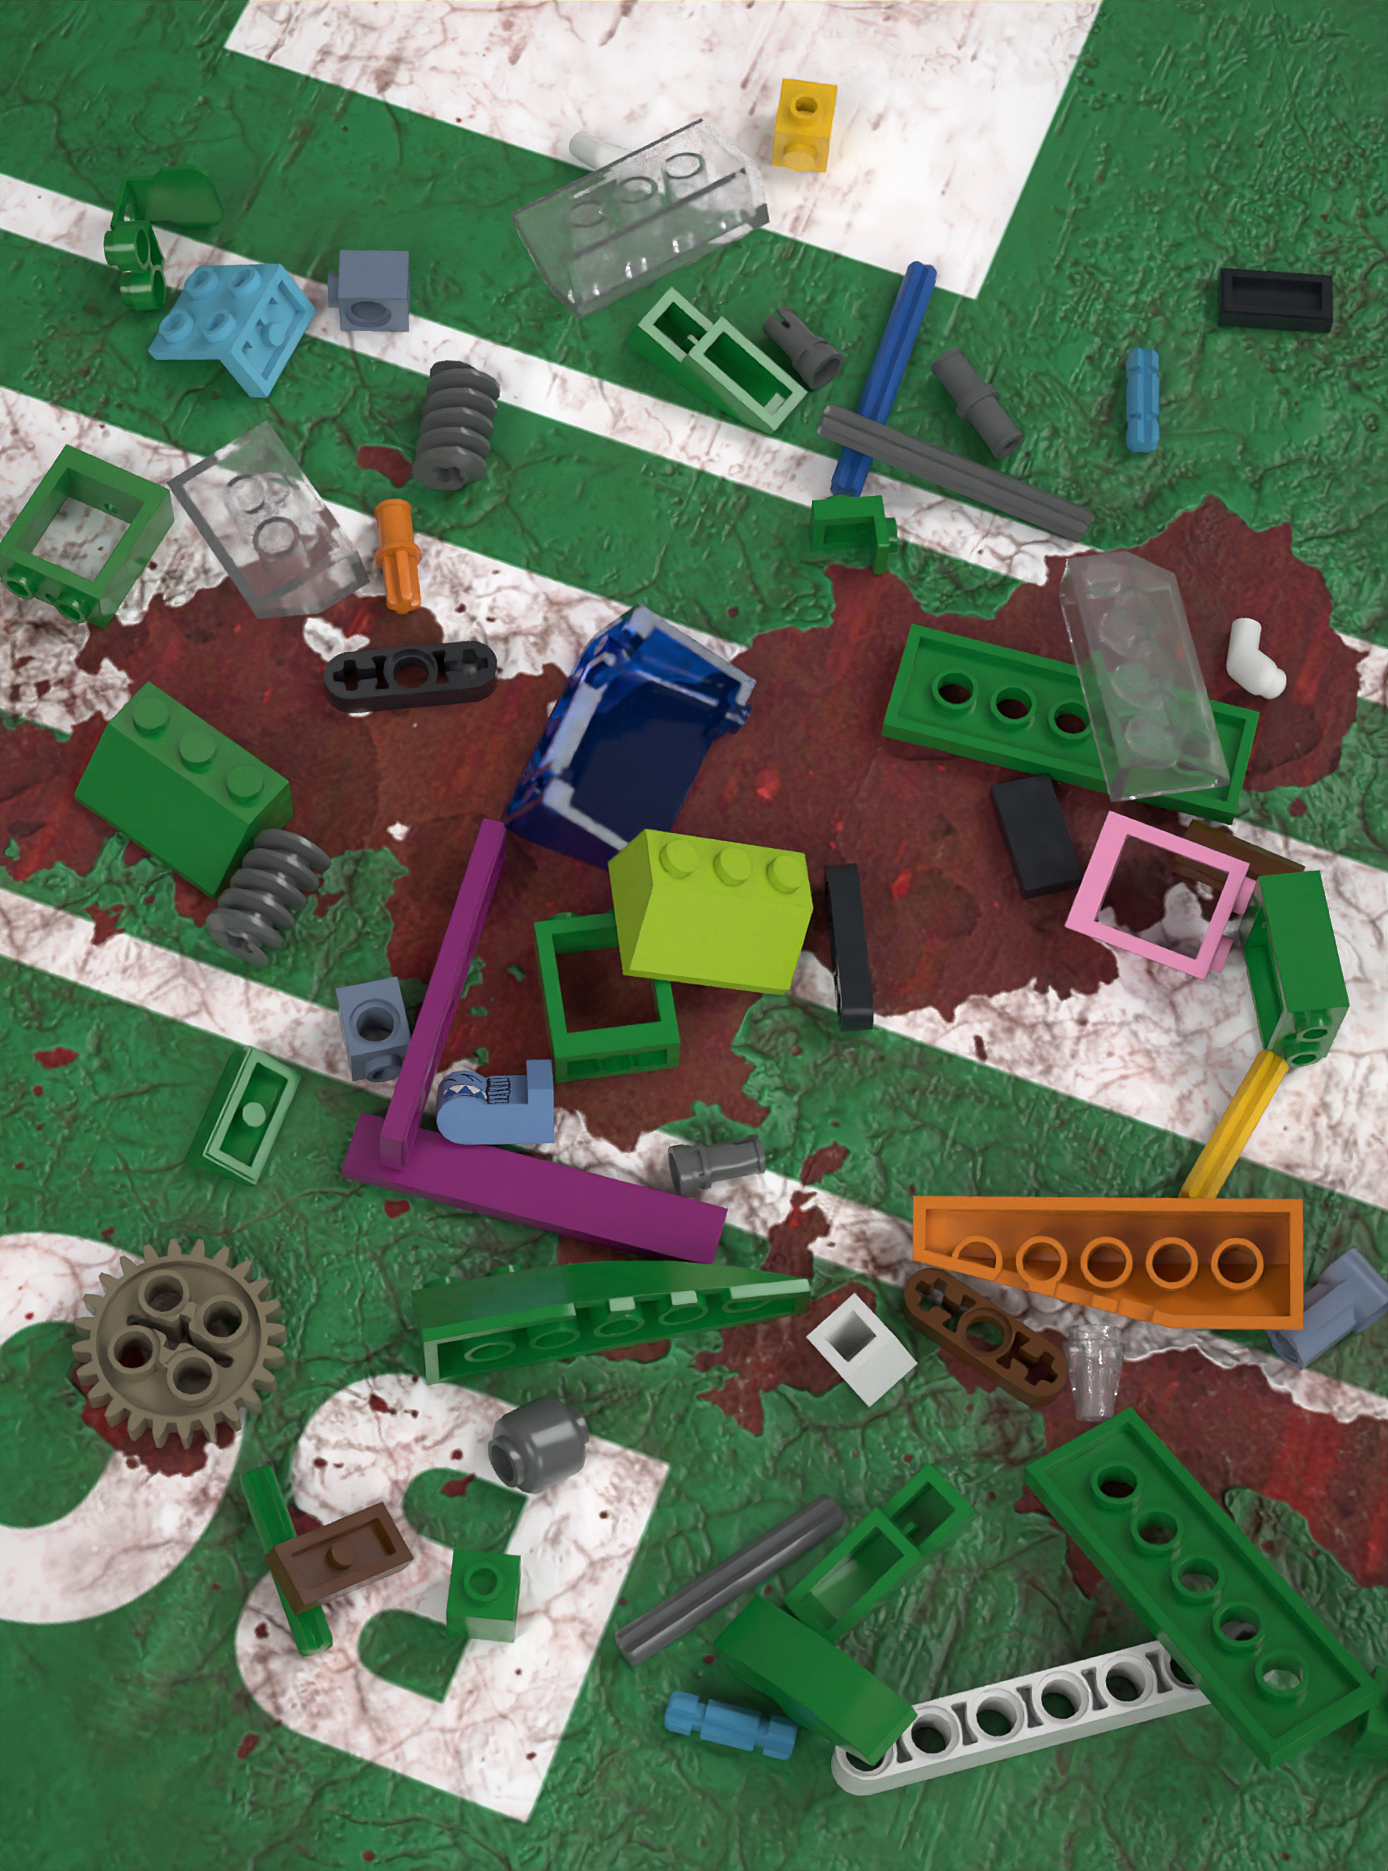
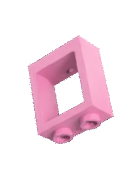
[1065,811,1257,981]

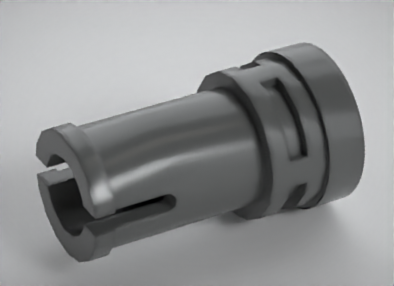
[763,306,844,389]
[668,1134,766,1196]

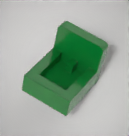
[808,494,898,575]

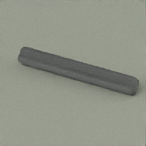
[615,1494,845,1666]

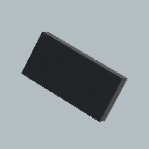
[1217,268,1333,333]
[989,773,1083,900]

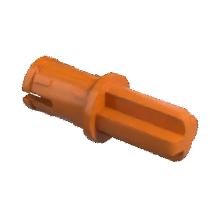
[374,499,422,615]

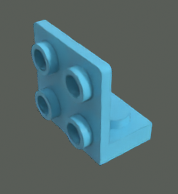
[148,264,317,398]

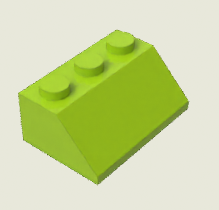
[608,829,813,996]

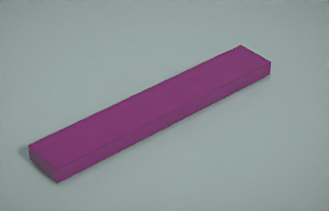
[379,818,506,1170]
[342,1112,728,1264]

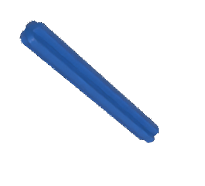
[830,261,937,497]

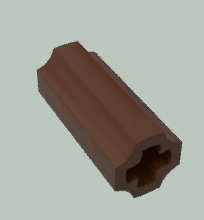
[1171,819,1306,891]

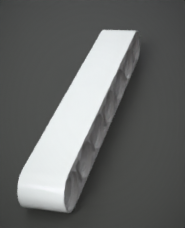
[831,1621,1276,1796]

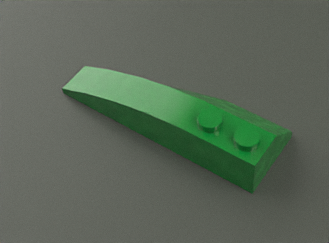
[411,1261,811,1386]

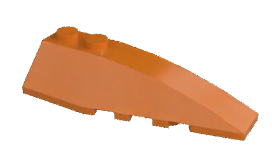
[912,1196,1304,1331]

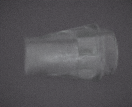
[1062,1324,1127,1422]

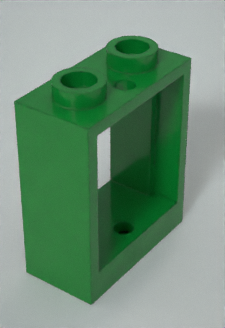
[0,444,175,629]
[1238,870,1350,1067]
[534,908,680,1083]

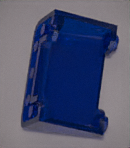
[500,603,756,873]

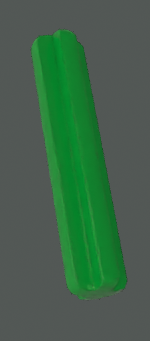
[240,1466,333,1657]

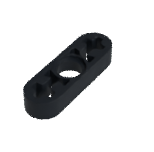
[324,641,498,713]
[823,863,874,1032]

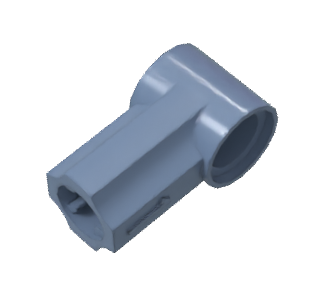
[1265,1248,1388,1371]

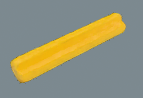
[1178,1050,1288,1198]

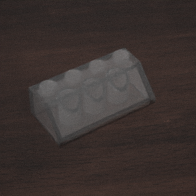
[510,118,770,319]
[1058,551,1230,802]

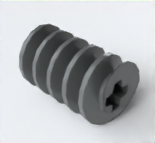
[412,360,501,491]
[205,829,331,966]

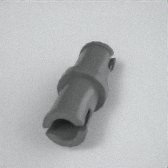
[931,347,1025,459]

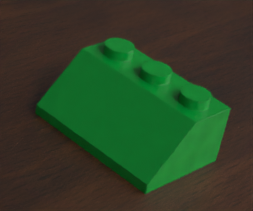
[74,681,294,901]

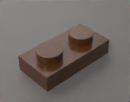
[264,1501,414,1616]

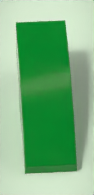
[625,287,808,435]
[781,1462,981,1645]
[712,1595,918,1766]

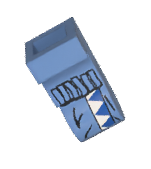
[436,1059,554,1145]

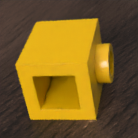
[771,78,838,173]

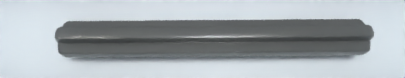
[817,404,1092,541]

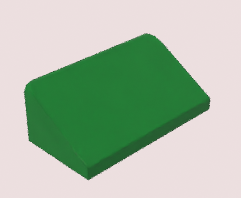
[185,1045,302,1187]

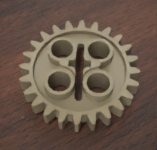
[72,1238,287,1449]

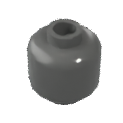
[488,1396,590,1494]

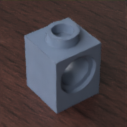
[328,250,411,332]
[335,977,411,1083]

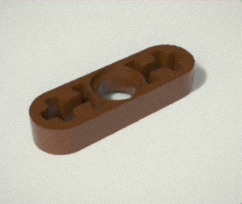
[901,1268,1069,1407]

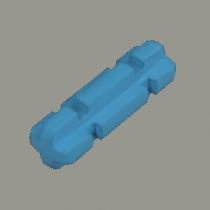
[1126,347,1159,454]
[664,1691,798,1760]

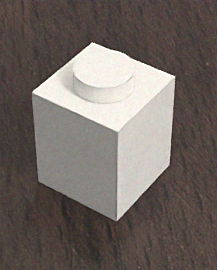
[807,1293,918,1407]

